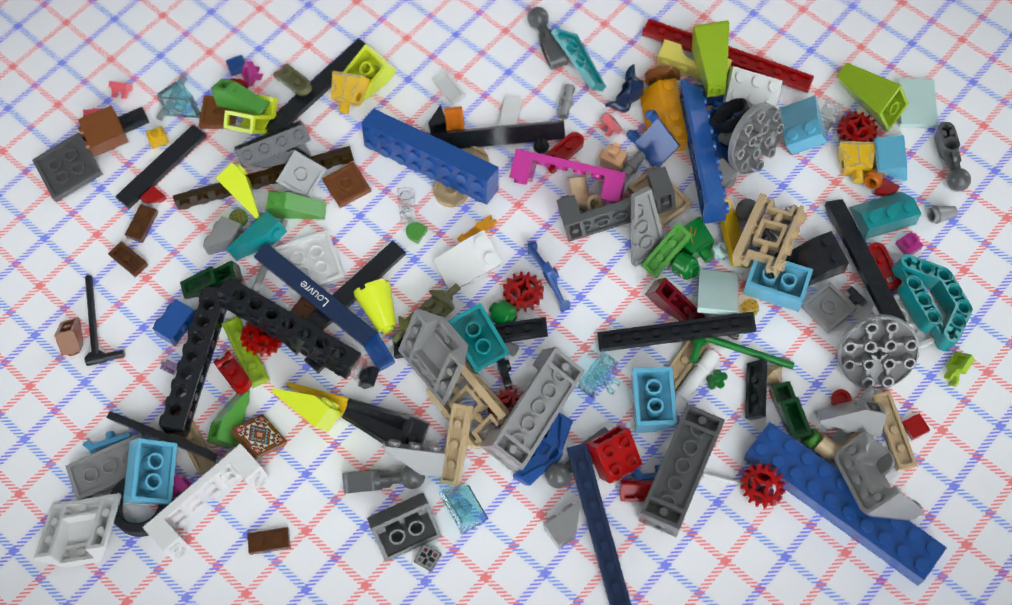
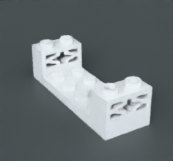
[143,444,269,561]

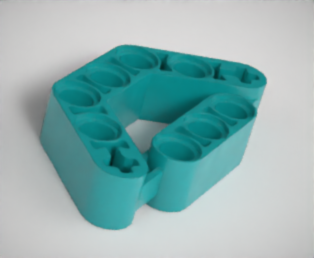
[892,254,973,351]

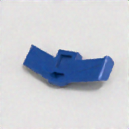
[528,241,571,312]
[513,412,573,486]

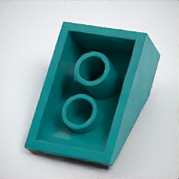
[448,302,510,373]

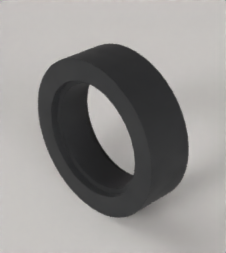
[110,477,173,537]

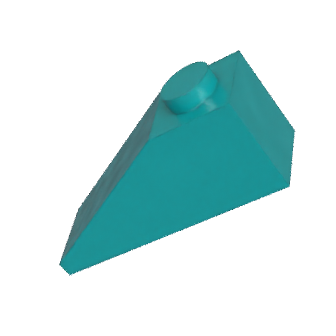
[226,211,287,261]

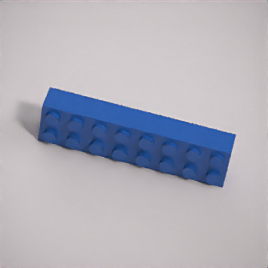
[361,108,499,205]

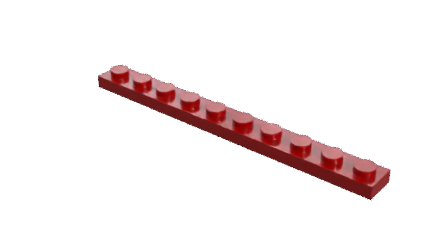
[642,18,814,93]

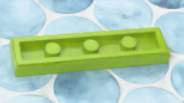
[221,316,270,389]

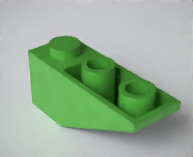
[211,78,269,115]
[206,390,250,449]

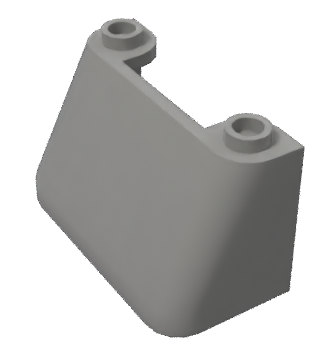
[834,431,925,520]

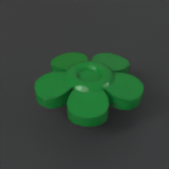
[706,369,728,390]

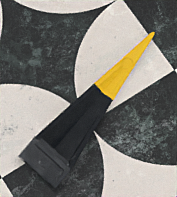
[286,382,430,446]

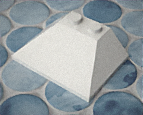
[33,493,122,568]

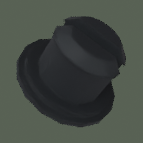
[533,138,549,154]

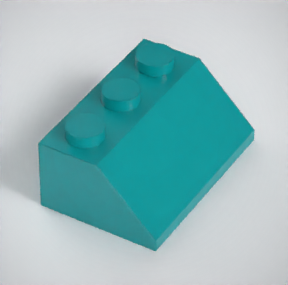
[849,191,922,240]

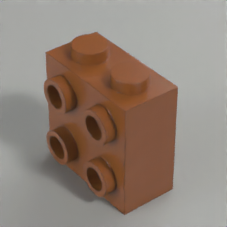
[78,105,129,156]

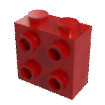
[586,425,643,483]

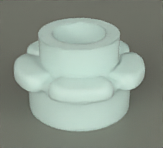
[712,242,728,260]

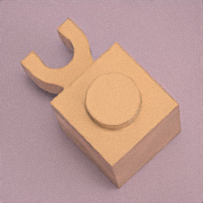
[598,141,628,172]

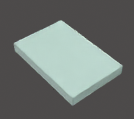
[897,78,938,128]
[697,269,738,315]

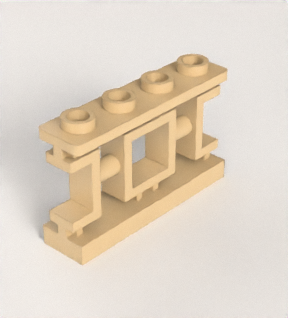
[732,193,807,277]
[426,359,510,450]

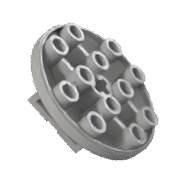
[718,103,784,174]
[837,314,920,389]

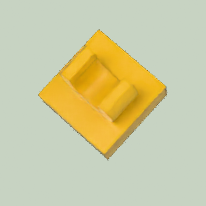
[145,126,169,149]

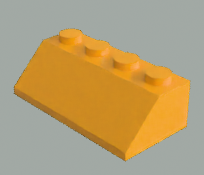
[640,78,688,152]

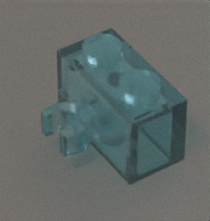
[578,351,621,399]

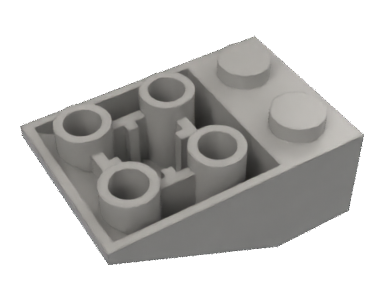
[815,399,887,438]

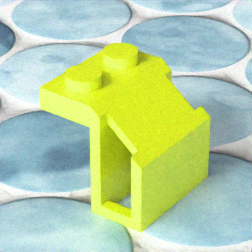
[224,94,278,134]

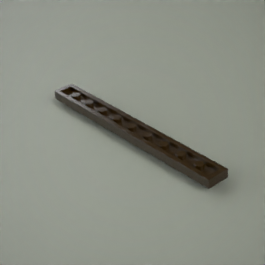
[172,146,354,210]

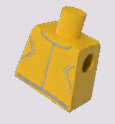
[331,71,370,115]
[837,141,875,184]

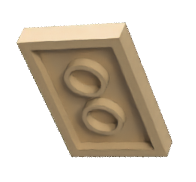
[627,166,692,227]

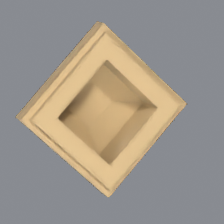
[767,365,782,385]

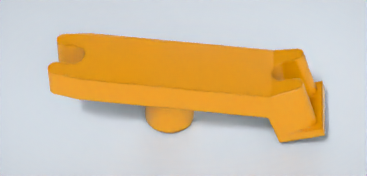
[457,215,497,243]

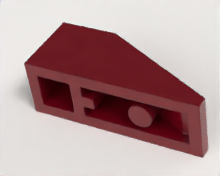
[644,278,706,321]

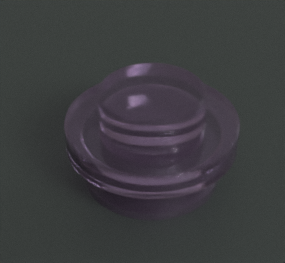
[160,359,177,375]

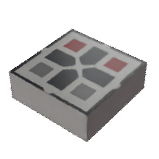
[413,544,442,573]

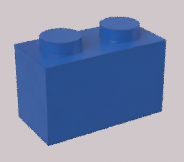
[152,299,194,347]

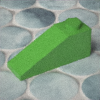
[266,191,327,220]

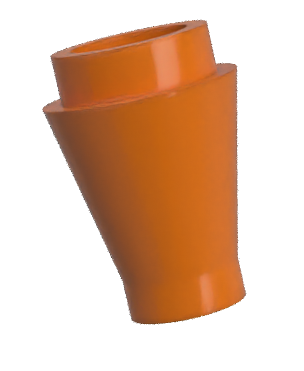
[864,167,885,189]

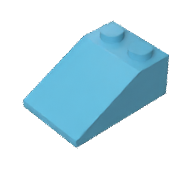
[781,95,828,155]

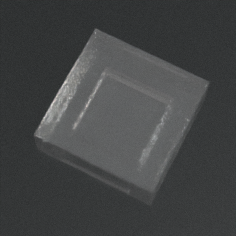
[350,357,367,381]

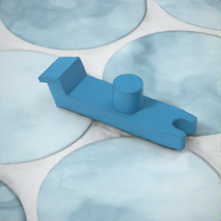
[82,431,133,454]

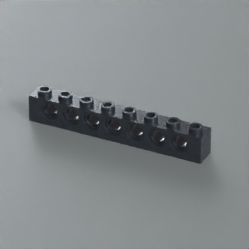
[215,277,362,380]
[159,286,227,437]

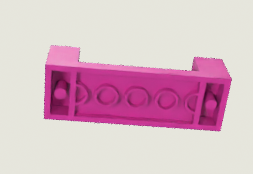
[509,148,628,204]

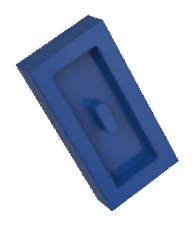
[364,330,395,372]

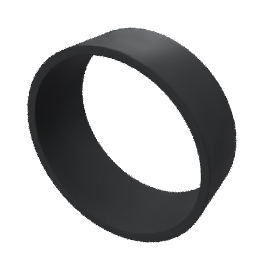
[711,98,750,134]

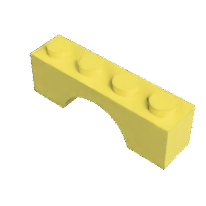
[657,40,732,80]

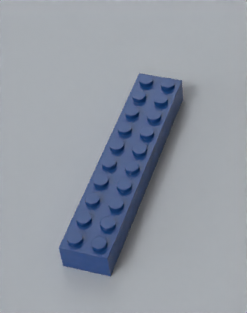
[743,422,947,586]

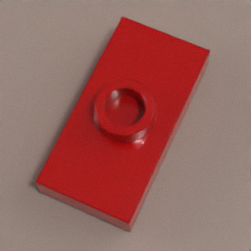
[620,480,653,502]

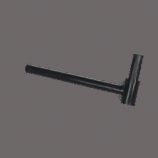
[84,275,126,366]

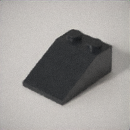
[786,231,849,286]

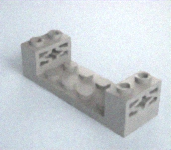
[480,347,585,470]

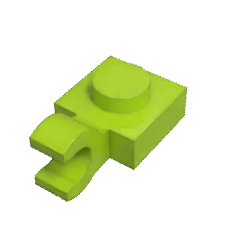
[943,352,975,387]

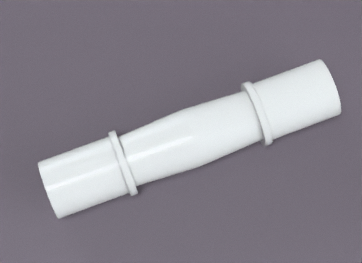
[675,349,720,416]

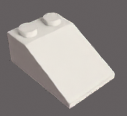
[432,230,502,289]

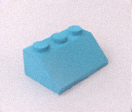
[743,257,813,312]
[631,367,678,433]
[123,438,178,505]

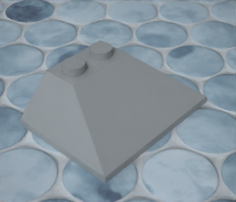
[398,309,468,405]

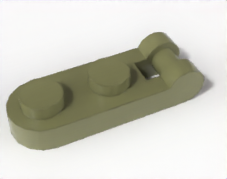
[273,63,312,96]

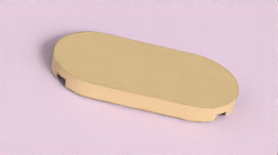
[433,146,489,208]

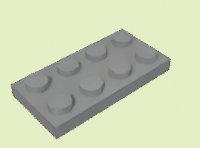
[65,433,144,500]

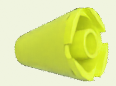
[354,279,396,334]

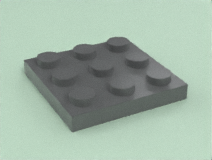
[32,132,103,202]

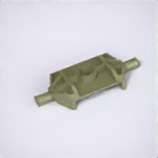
[391,283,461,344]

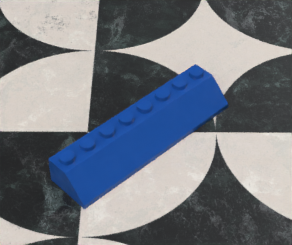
[680,80,729,224]

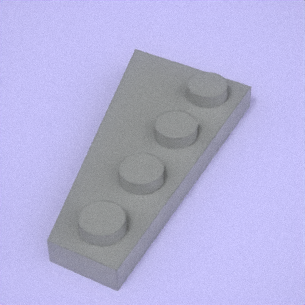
[631,186,664,267]

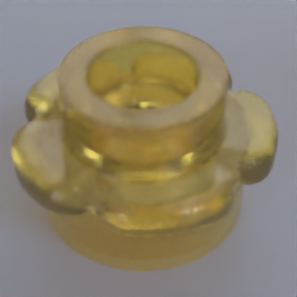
[740,299,759,316]

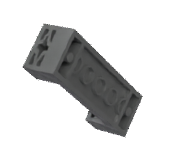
[556,166,676,242]
[638,404,725,538]

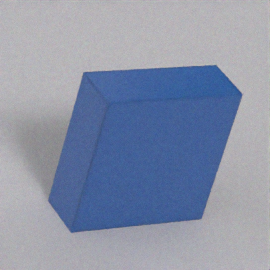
[226,55,245,77]

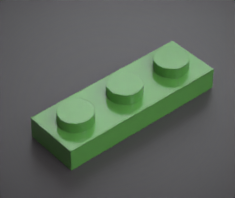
[641,222,693,278]

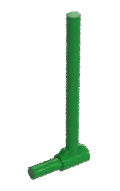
[689,337,795,370]

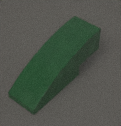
[180,260,243,299]
[768,381,813,440]

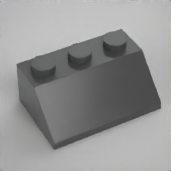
[367,492,442,562]

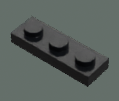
[745,359,767,421]

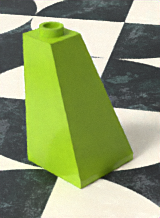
[692,20,730,97]
[836,62,909,132]

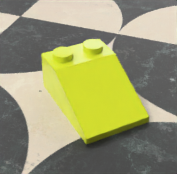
[343,44,397,107]
[216,163,261,219]
[271,388,343,432]

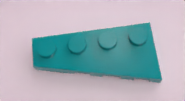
[551,28,607,92]

